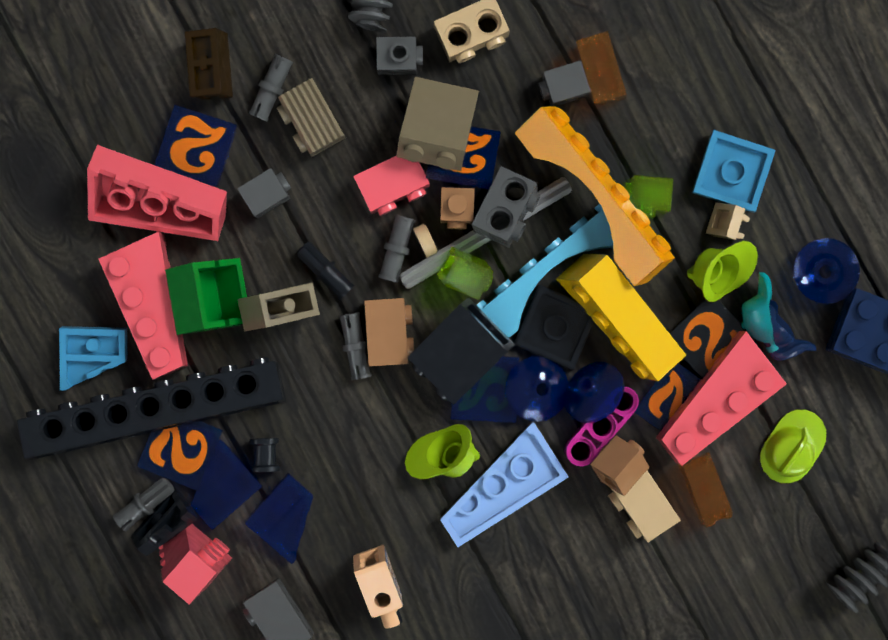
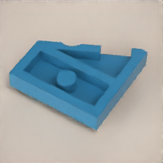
[59,326,127,391]

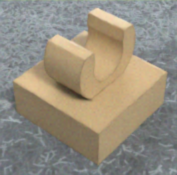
[706,202,750,240]

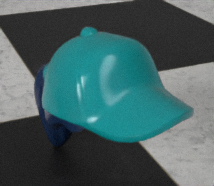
[741,272,816,361]

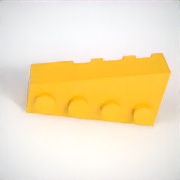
[556,254,686,381]

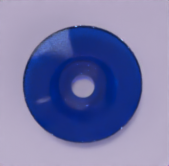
[793,238,860,304]
[505,356,569,422]
[564,362,624,423]

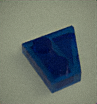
[191,439,263,530]
[245,472,313,564]

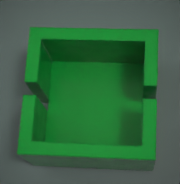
[165,258,247,335]

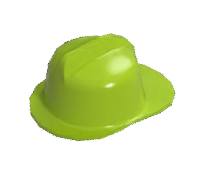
[687,241,758,302]
[760,410,826,483]
[405,424,480,480]

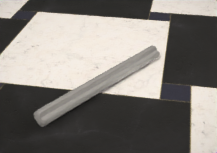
[399,177,572,289]

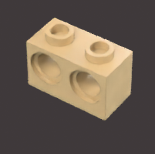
[434,0,510,63]

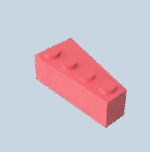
[98,232,188,380]

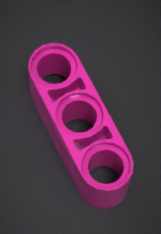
[564,386,639,467]

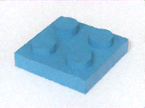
[692,130,776,213]

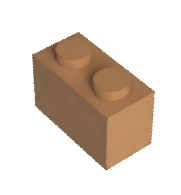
[365,298,414,366]

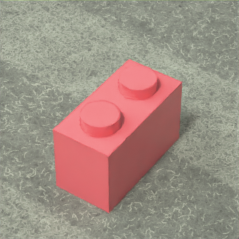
[354,156,430,216]

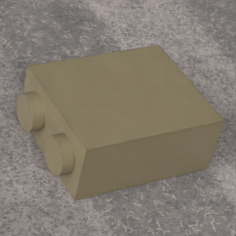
[396,77,479,171]

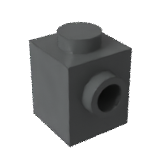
[376,37,423,75]

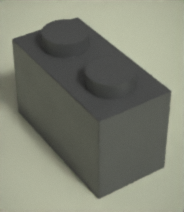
[243,578,314,640]

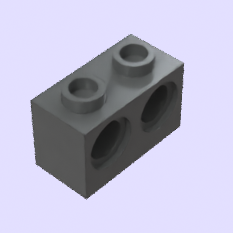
[472,166,540,248]

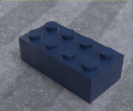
[825,288,888,375]

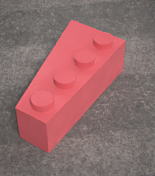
[87,145,227,241]
[656,331,787,466]
[159,523,232,604]

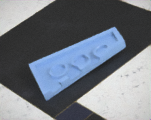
[440,422,568,547]

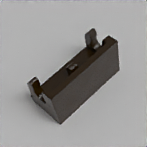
[185,28,233,100]

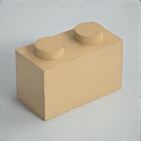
[608,470,681,542]

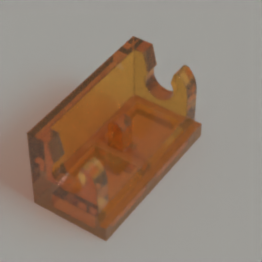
[576,31,627,106]
[678,452,733,528]

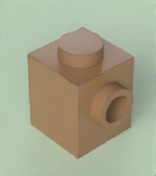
[440,187,475,230]
[590,435,649,496]

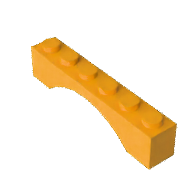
[515,106,675,286]

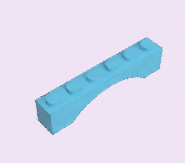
[477,204,613,338]

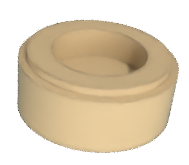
[413,224,438,258]

